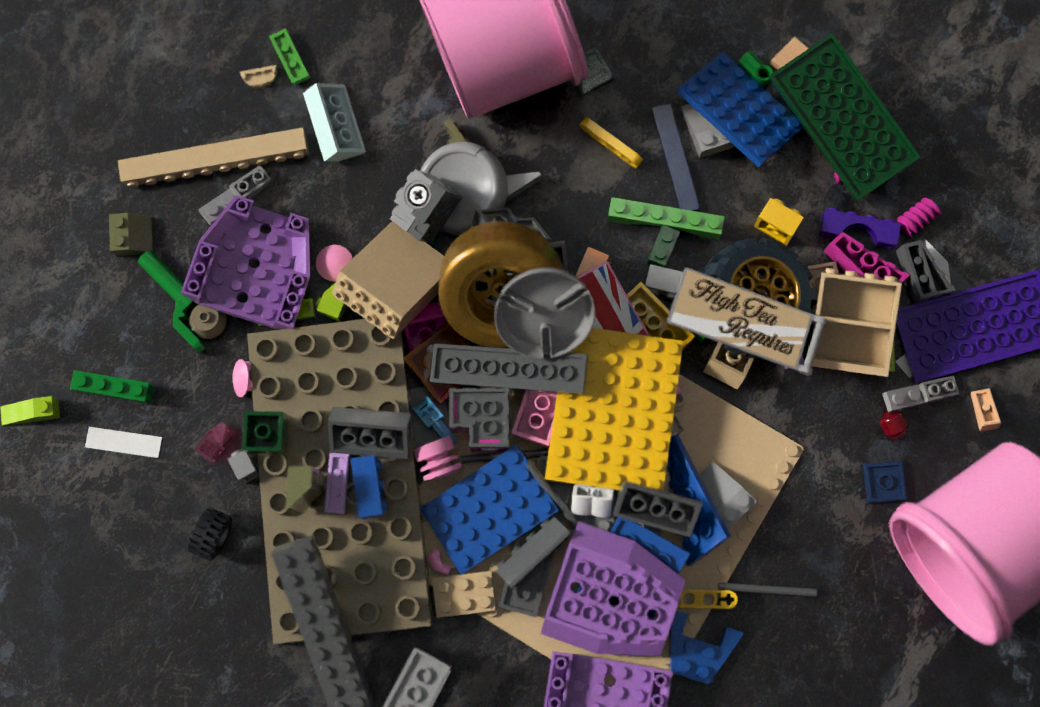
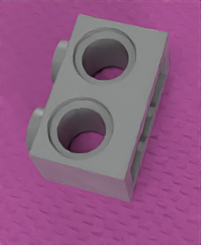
[228,449,259,484]

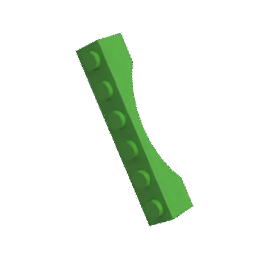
[608,197,724,240]

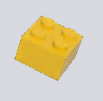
[754,198,804,246]

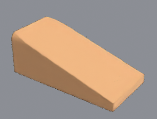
[770,37,809,70]
[971,388,1001,432]

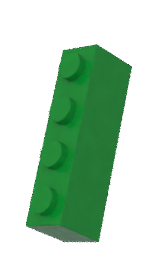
[70,370,154,405]

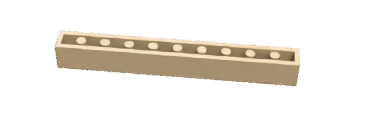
[118,128,309,188]

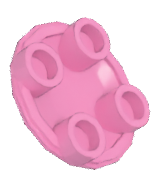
[316,245,353,282]
[232,359,253,397]

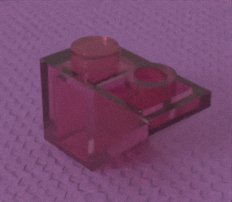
[194,422,237,464]

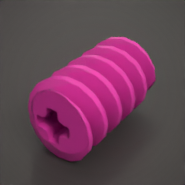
[897,198,942,237]

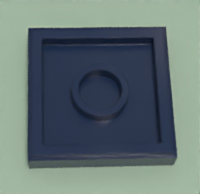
[863,461,907,503]

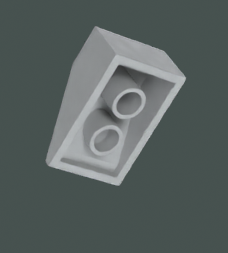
[681,104,735,158]
[700,462,757,529]

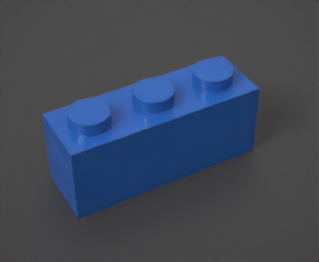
[351,455,388,519]

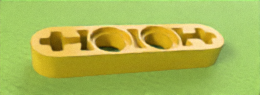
[579,117,643,168]
[677,590,738,609]

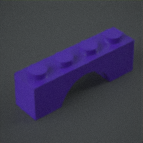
[819,208,901,250]

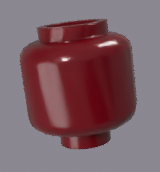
[879,410,909,439]

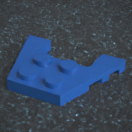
[669,611,743,684]

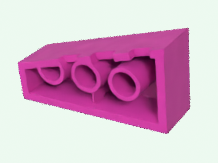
[824,232,910,283]

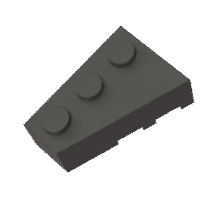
[896,240,956,304]

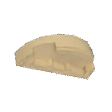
[240,65,277,88]

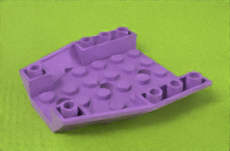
[181,195,310,329]
[541,521,686,656]
[544,651,672,707]

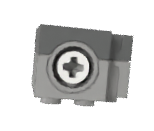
[390,169,463,243]

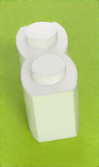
[571,485,613,518]

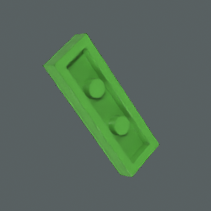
[269,28,310,86]

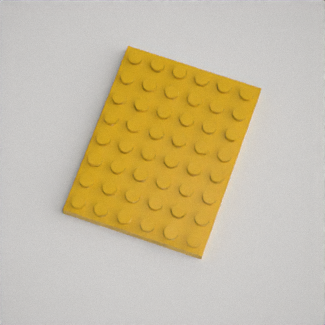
[545,328,683,491]

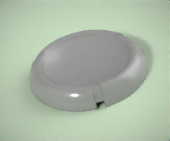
[420,142,508,236]
[495,268,595,359]

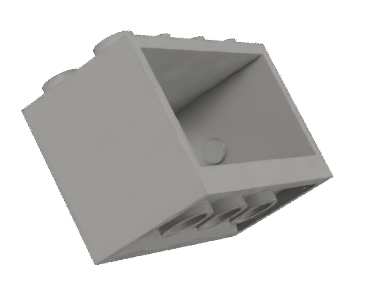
[383,648,453,707]

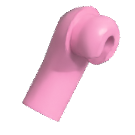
[427,549,451,576]

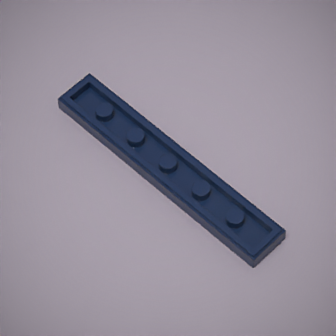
[652,104,700,211]

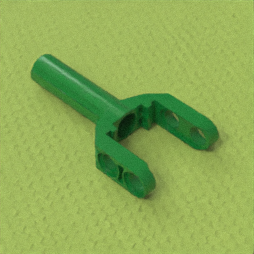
[138,250,238,354]

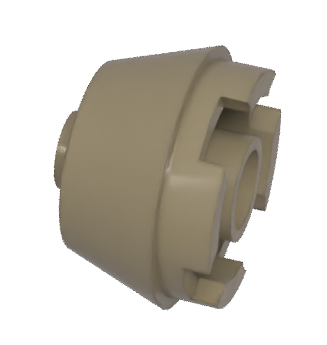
[189,305,227,339]

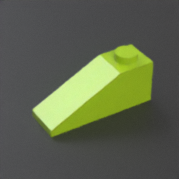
[316,282,347,322]
[1,396,60,426]

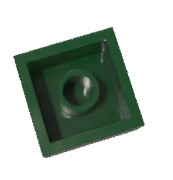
[242,411,288,454]

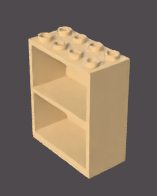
[332,221,444,340]
[812,268,902,377]

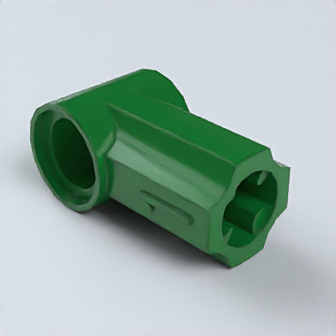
[739,51,773,88]

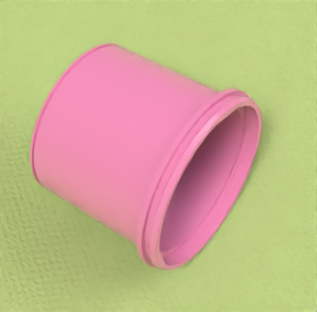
[419,0,589,120]
[889,443,1040,645]

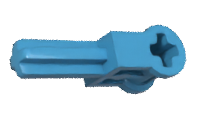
[411,396,458,445]

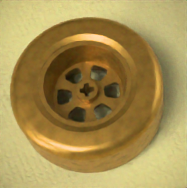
[439,222,562,348]

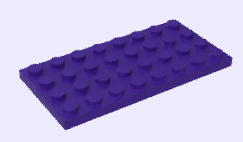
[895,270,1040,384]

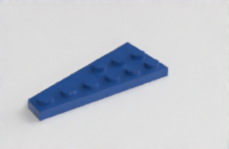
[666,435,731,567]

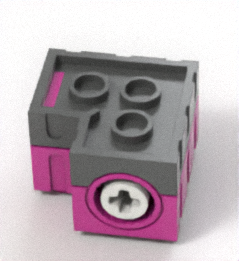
[449,388,510,452]

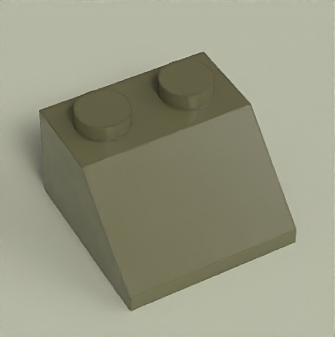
[109,213,153,256]

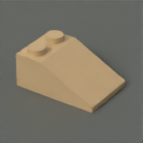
[703,342,754,389]

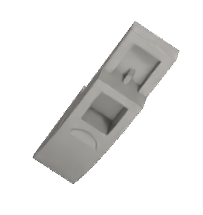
[199,166,271,226]
[882,376,960,412]

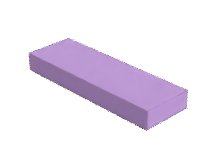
[324,453,350,514]

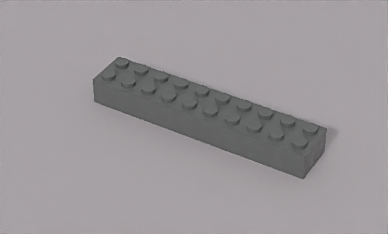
[271,535,377,707]

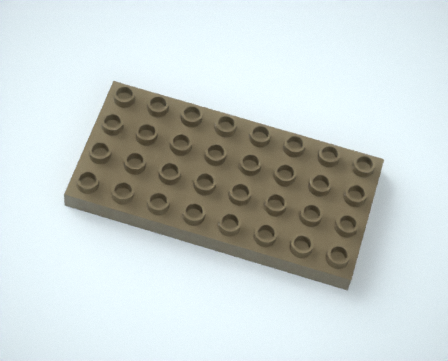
[247,319,434,644]

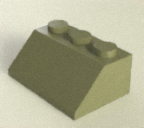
[286,466,327,512]

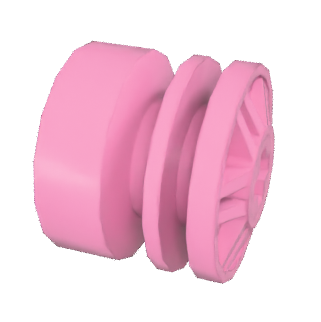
[413,435,462,481]

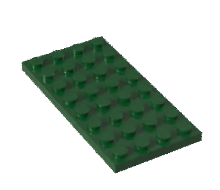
[769,33,920,202]

